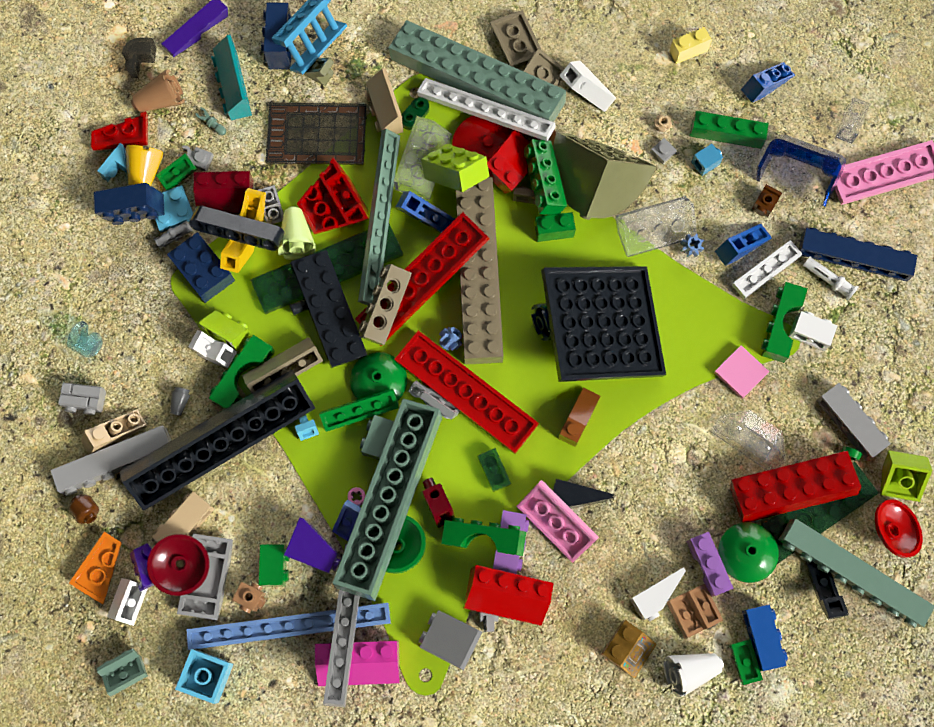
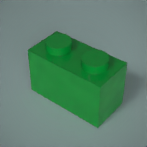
[535,212,576,242]
[259,544,290,587]

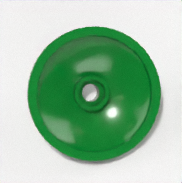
[350,352,407,401]
[386,515,426,574]
[718,522,779,583]

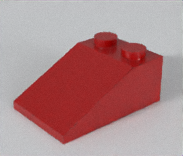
[487,130,529,194]

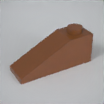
[558,388,601,447]

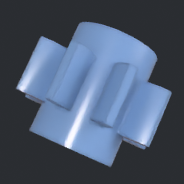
[680,234,704,257]
[439,327,462,351]

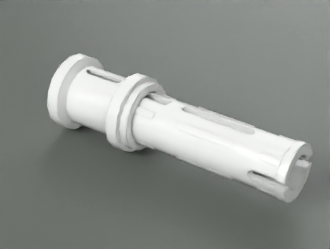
[803,257,859,300]

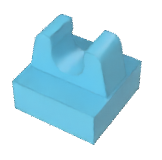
[295,415,319,441]

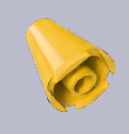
[125,145,163,186]

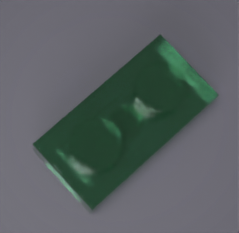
[477,448,511,492]

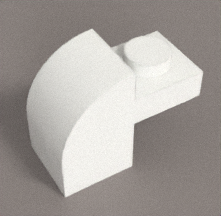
[188,330,237,368]

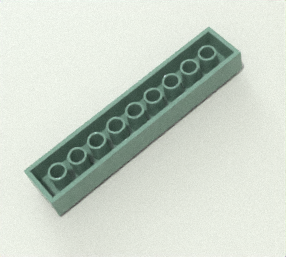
[388,20,566,122]
[333,399,442,601]

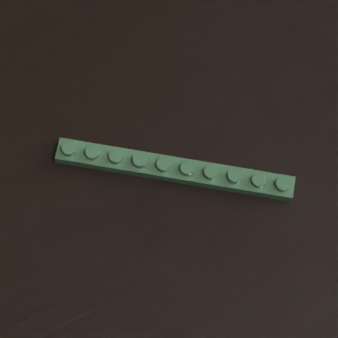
[358,129,400,306]

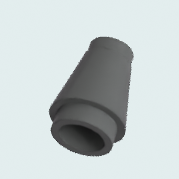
[170,387,191,416]

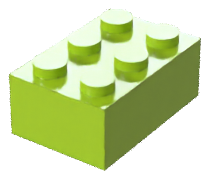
[421,144,489,192]

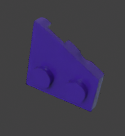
[130,543,154,592]

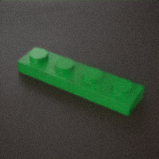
[319,388,399,432]

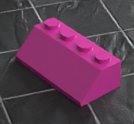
[315,641,400,686]

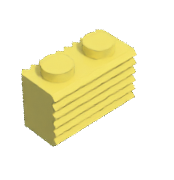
[669,27,712,64]

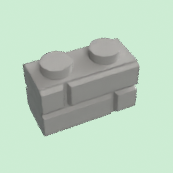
[58,382,106,415]

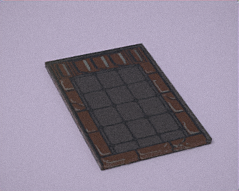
[265,102,367,165]

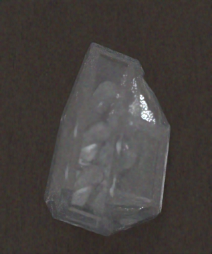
[710,410,786,470]

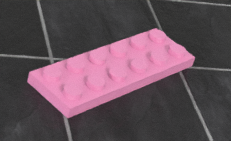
[828,140,934,205]

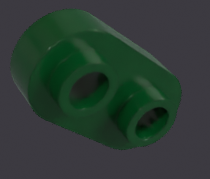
[401,97,430,130]

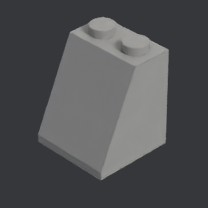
[418,610,482,671]

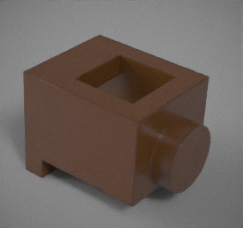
[752,184,782,218]

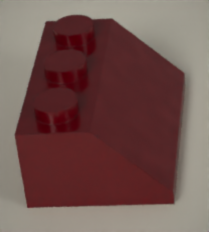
[193,171,254,215]

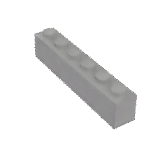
[50,425,172,496]

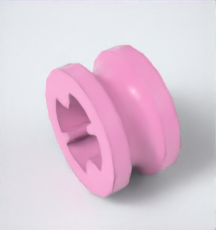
[348,487,366,506]

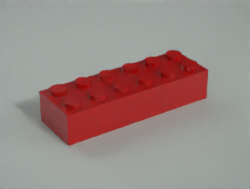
[730,451,861,523]

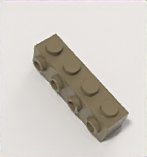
[242,337,323,393]

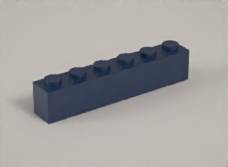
[798,228,918,282]

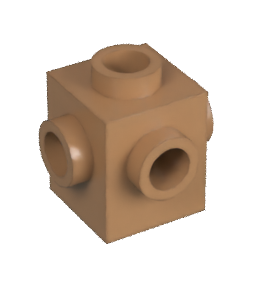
[232,582,266,613]

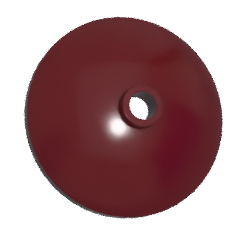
[147,534,210,596]

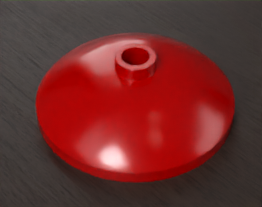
[874,499,923,558]

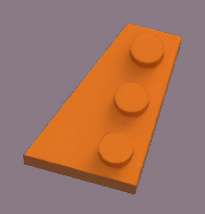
[69,532,122,605]

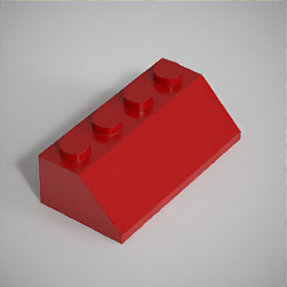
[463,565,554,626]

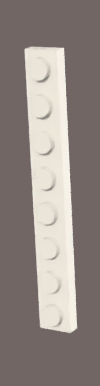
[417,78,555,141]

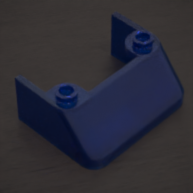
[756,135,846,207]

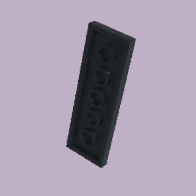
[290,250,367,369]

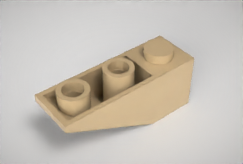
[81,409,147,455]

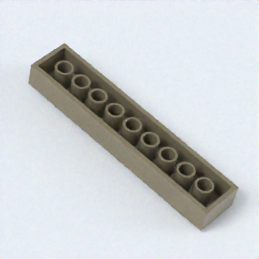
[456,177,503,364]

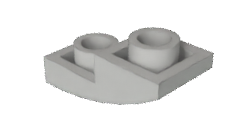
[257,185,284,224]

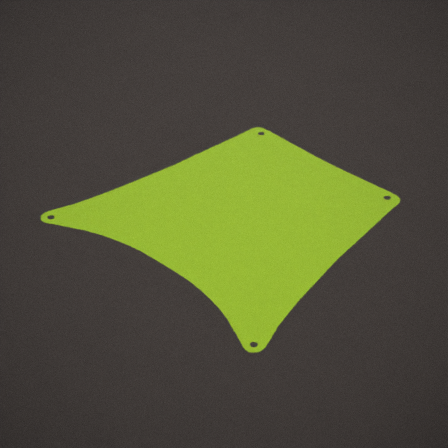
[171,74,800,696]

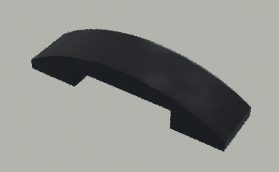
[806,561,849,620]

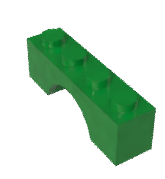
[761,282,808,363]
[209,335,275,409]
[441,517,526,556]

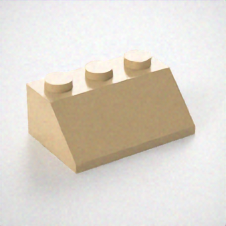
[364,68,403,134]

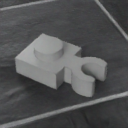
[178,145,214,172]

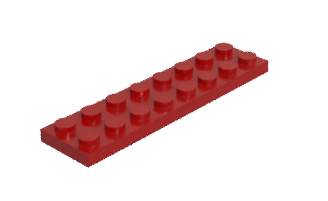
[355,212,490,346]
[394,330,539,454]

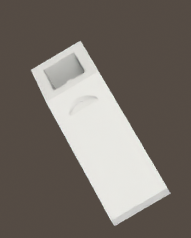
[560,61,616,112]

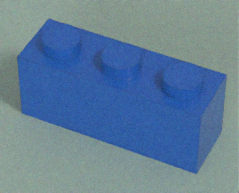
[742,605,788,671]

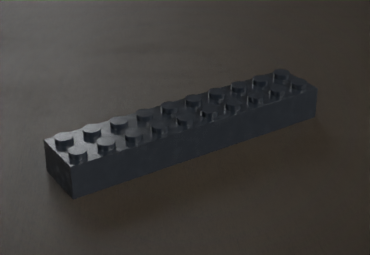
[120,370,315,511]

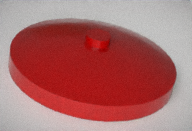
[452,115,523,159]

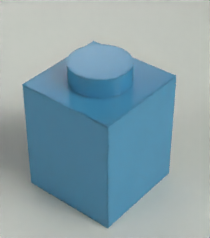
[691,144,723,176]

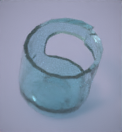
[67,321,103,358]

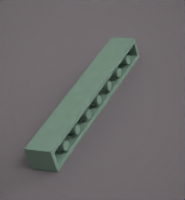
[778,519,934,628]

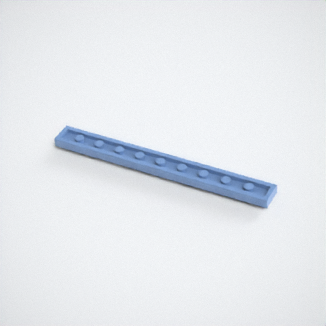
[186,603,391,650]

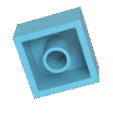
[175,649,234,704]

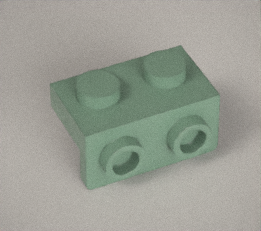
[96,649,148,697]

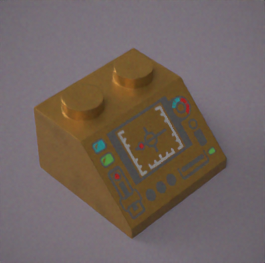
[600,620,657,679]

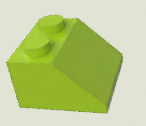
[199,310,251,353]
[880,450,933,502]

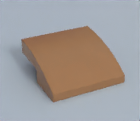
[667,583,723,639]

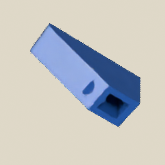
[741,62,795,103]

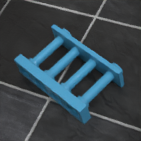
[272,0,347,75]

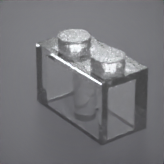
[835,97,870,144]

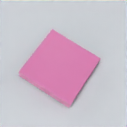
[714,345,769,399]

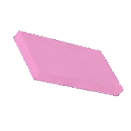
[517,480,599,563]

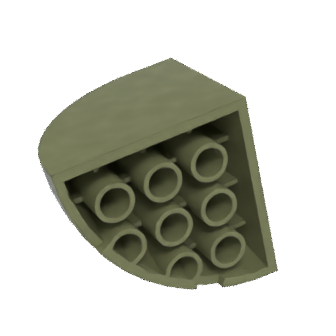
[553,132,656,220]

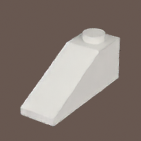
[630,567,686,622]

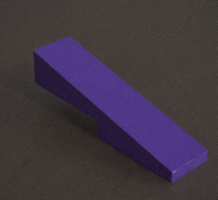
[161,0,228,58]

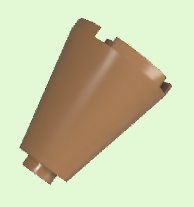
[131,69,185,112]

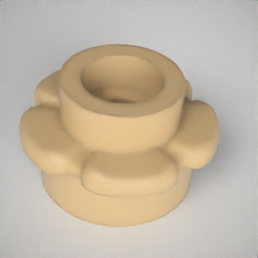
[654,115,672,132]

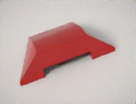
[297,158,369,234]

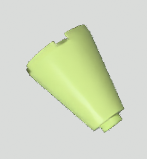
[278,206,316,260]

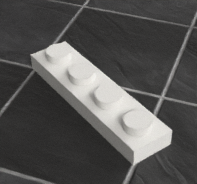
[732,240,802,299]

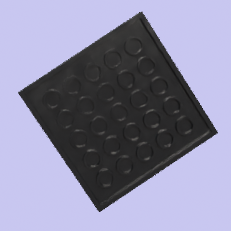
[541,266,666,382]

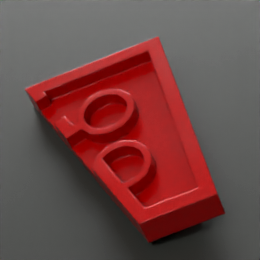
[91,111,148,151]

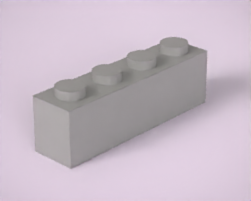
[816,383,890,461]

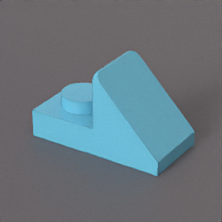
[97,143,127,182]

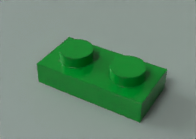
[156,153,198,191]
[730,639,763,685]

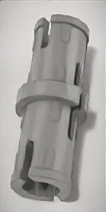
[154,221,193,249]

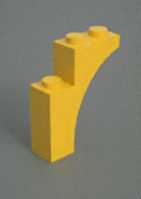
[220,188,266,273]

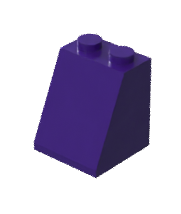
[284,517,342,575]

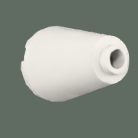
[663,653,724,697]

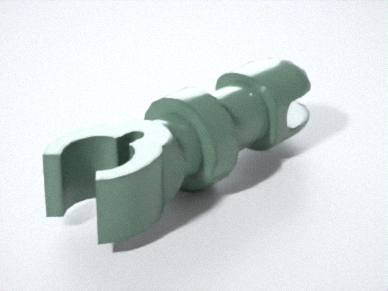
[195,107,226,136]

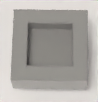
[650,138,677,164]

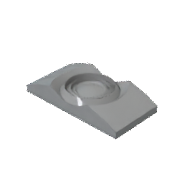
[177,534,233,620]

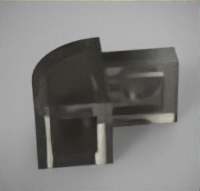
[122,38,157,79]

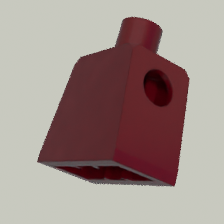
[422,478,455,528]

